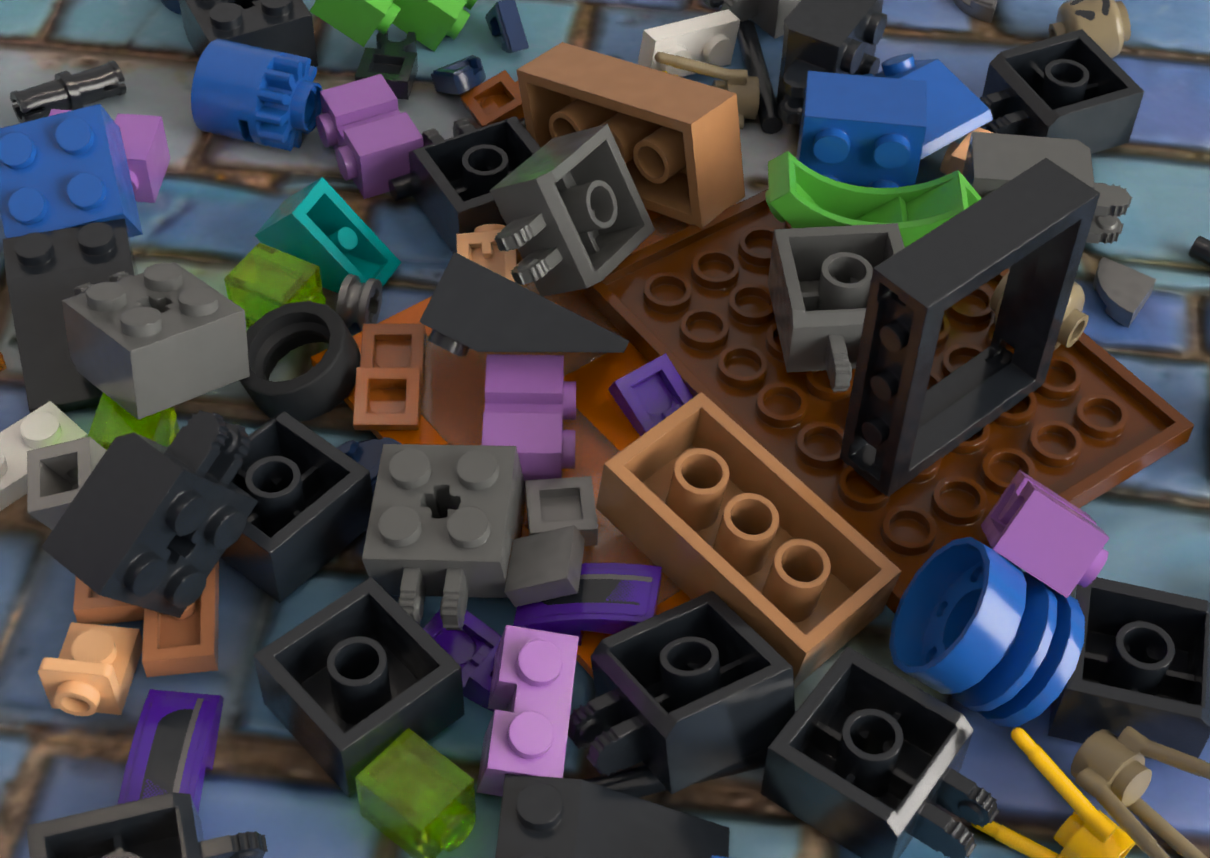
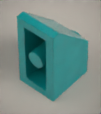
[254,177,402,293]

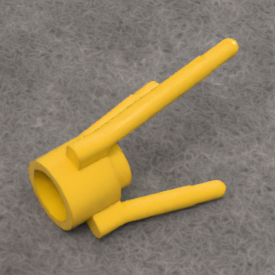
[971,727,1135,858]

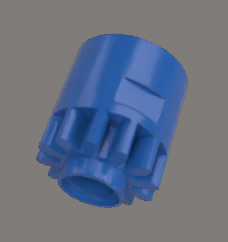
[191,39,323,151]

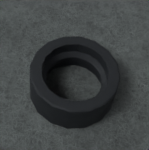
[239,301,361,422]

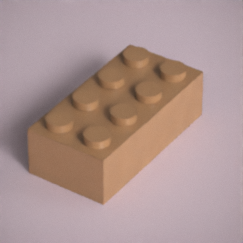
[516,42,745,228]
[596,392,902,689]

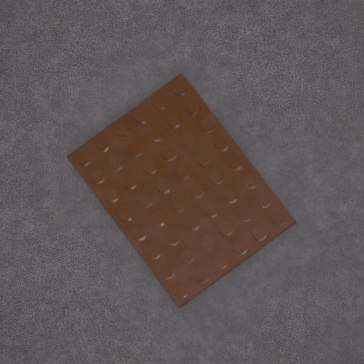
[583,189,1194,614]

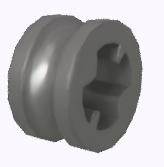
[336,274,382,331]

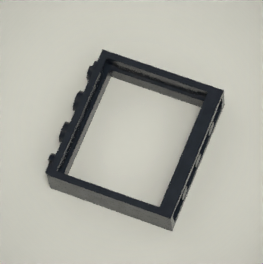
[840,158,1100,497]

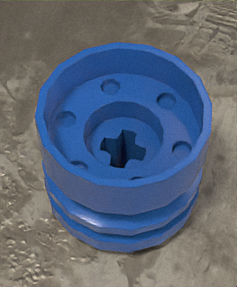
[889,537,1085,727]

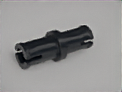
[10,61,127,123]

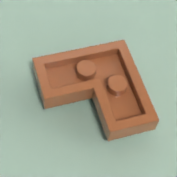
[73,561,219,677]

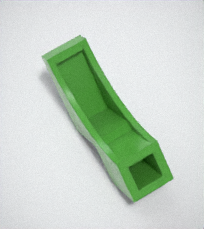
[310,0,477,51]
[765,151,982,248]

